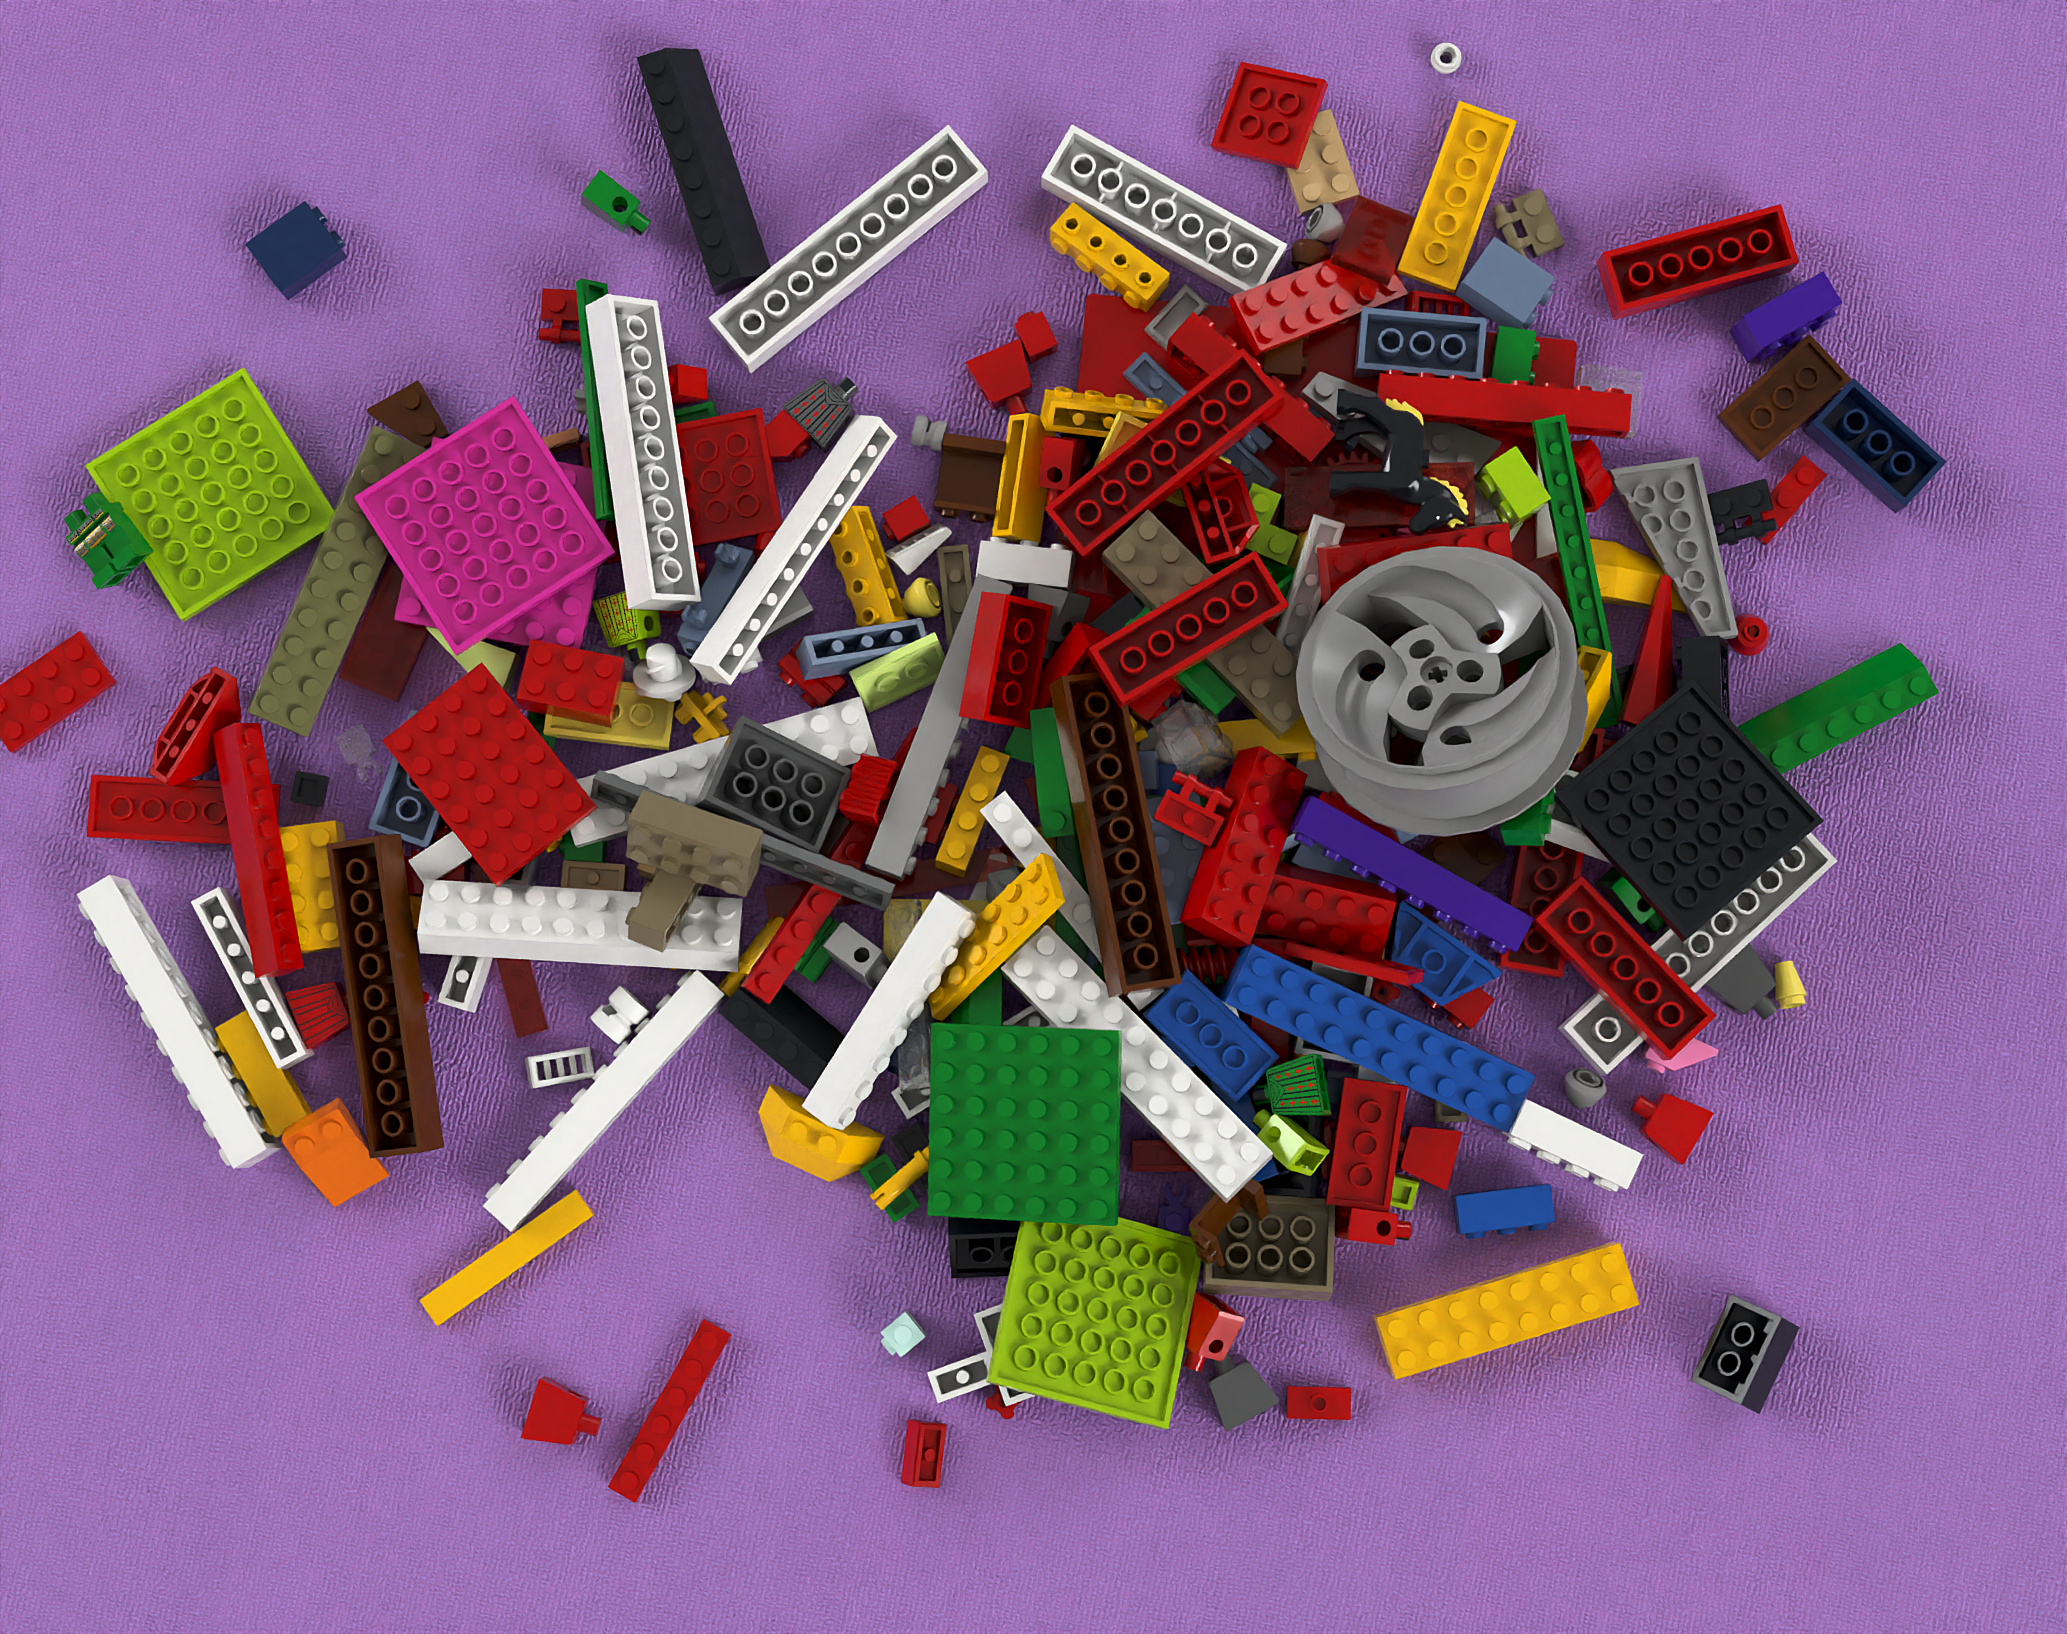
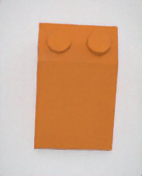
[282,1097,390,1207]

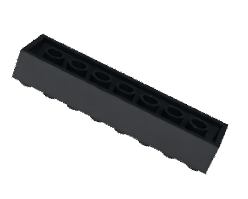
[636,48,771,296]

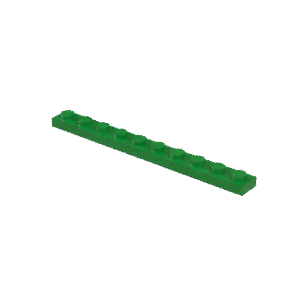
[1531,414,1622,729]

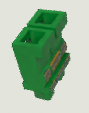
[64,492,154,589]

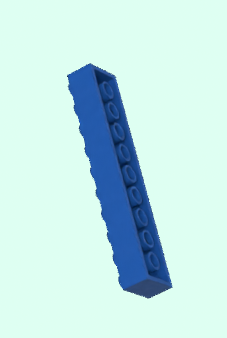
[1219,943,1536,1133]

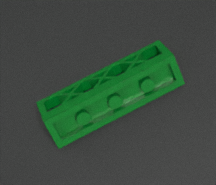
[1124,606,1236,718]

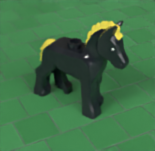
[1329,389,1469,536]

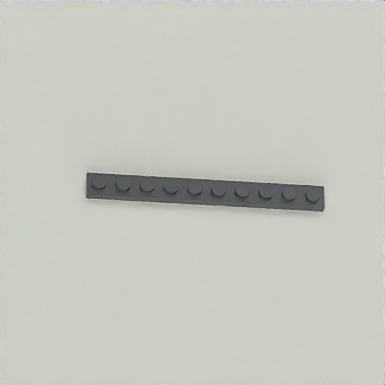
[590,769,895,912]

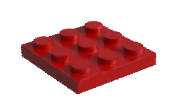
[1211,62,1328,170]

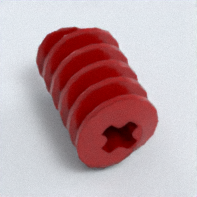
[1176,944,1239,985]

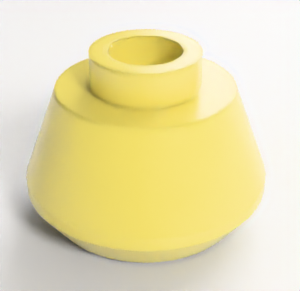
[902,577,942,618]

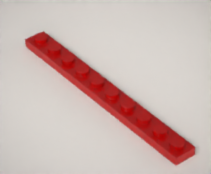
[741,727,918,1004]

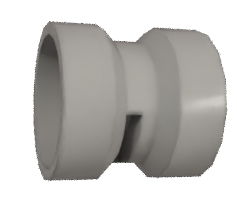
[911,415,948,452]

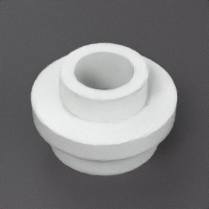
[1431,43,1462,74]

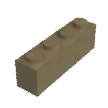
[625,867,704,953]

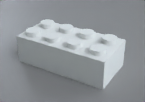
[1502,1099,1644,1192]

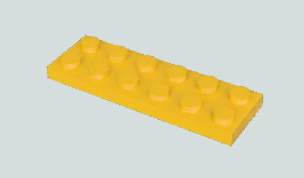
[1397,101,1517,293]
[927,853,1065,1021]

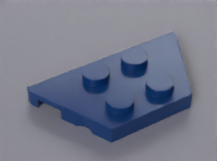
[1390,900,1502,1007]

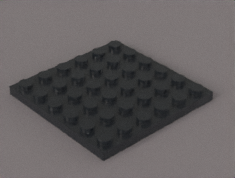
[1554,679,1824,942]

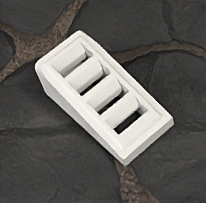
[885,522,952,575]
[525,1046,594,1089]

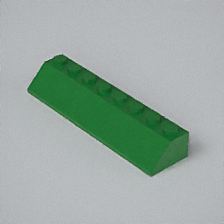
[1737,643,1939,774]

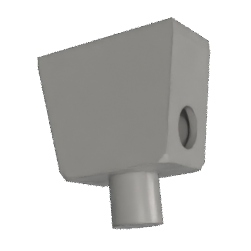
[823,922,891,990]

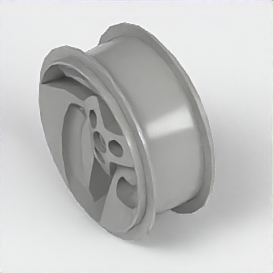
[1296,546,1588,836]

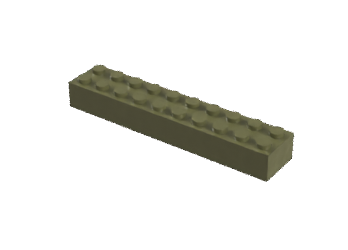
[245,425,428,737]

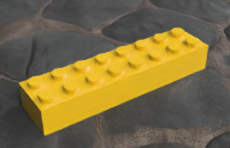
[1373,1241,1640,1380]

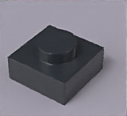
[290,771,330,808]

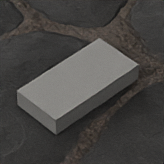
[1144,284,1209,351]

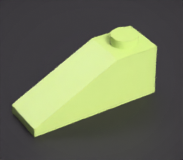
[426,627,521,692]

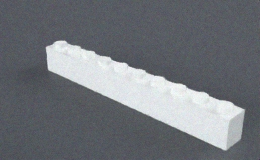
[689,415,897,685]
[483,970,727,1231]

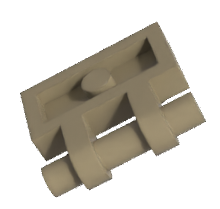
[1492,188,1565,259]

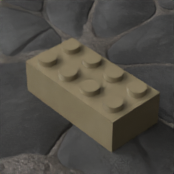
[626,790,763,897]

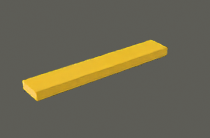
[419,1189,595,1326]

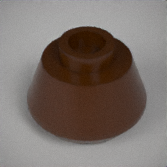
[1291,238,1331,271]

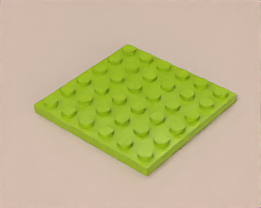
[85,367,334,622]
[986,1217,1202,1430]

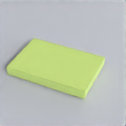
[849,632,945,713]

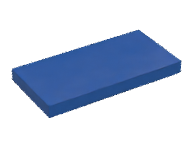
[1143,968,1280,1103]

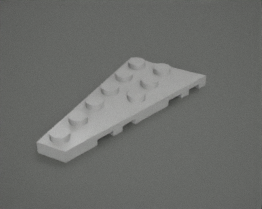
[1608,457,1738,639]

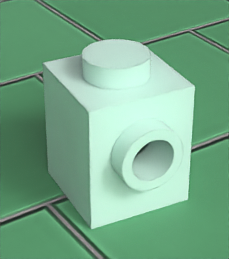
[881,1310,927,1357]

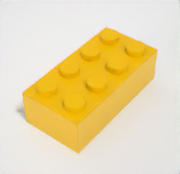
[279,820,345,954]

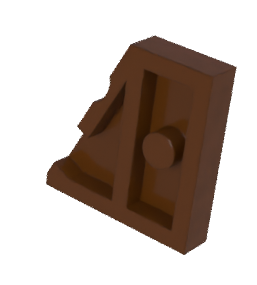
[366,380,450,449]

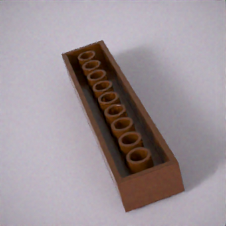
[1049,672,1182,998]
[326,834,444,1159]

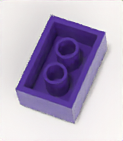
[1729,271,1842,363]

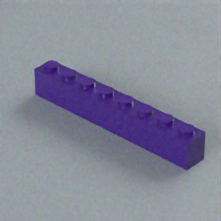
[1288,796,1534,954]

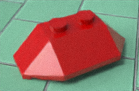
[1180,458,1260,567]
[149,666,242,787]

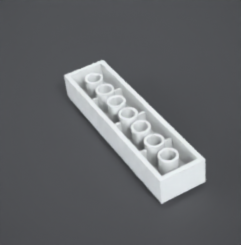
[1041,125,1287,295]

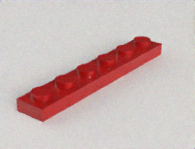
[608,1319,732,1503]

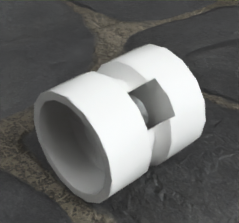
[590,985,650,1045]

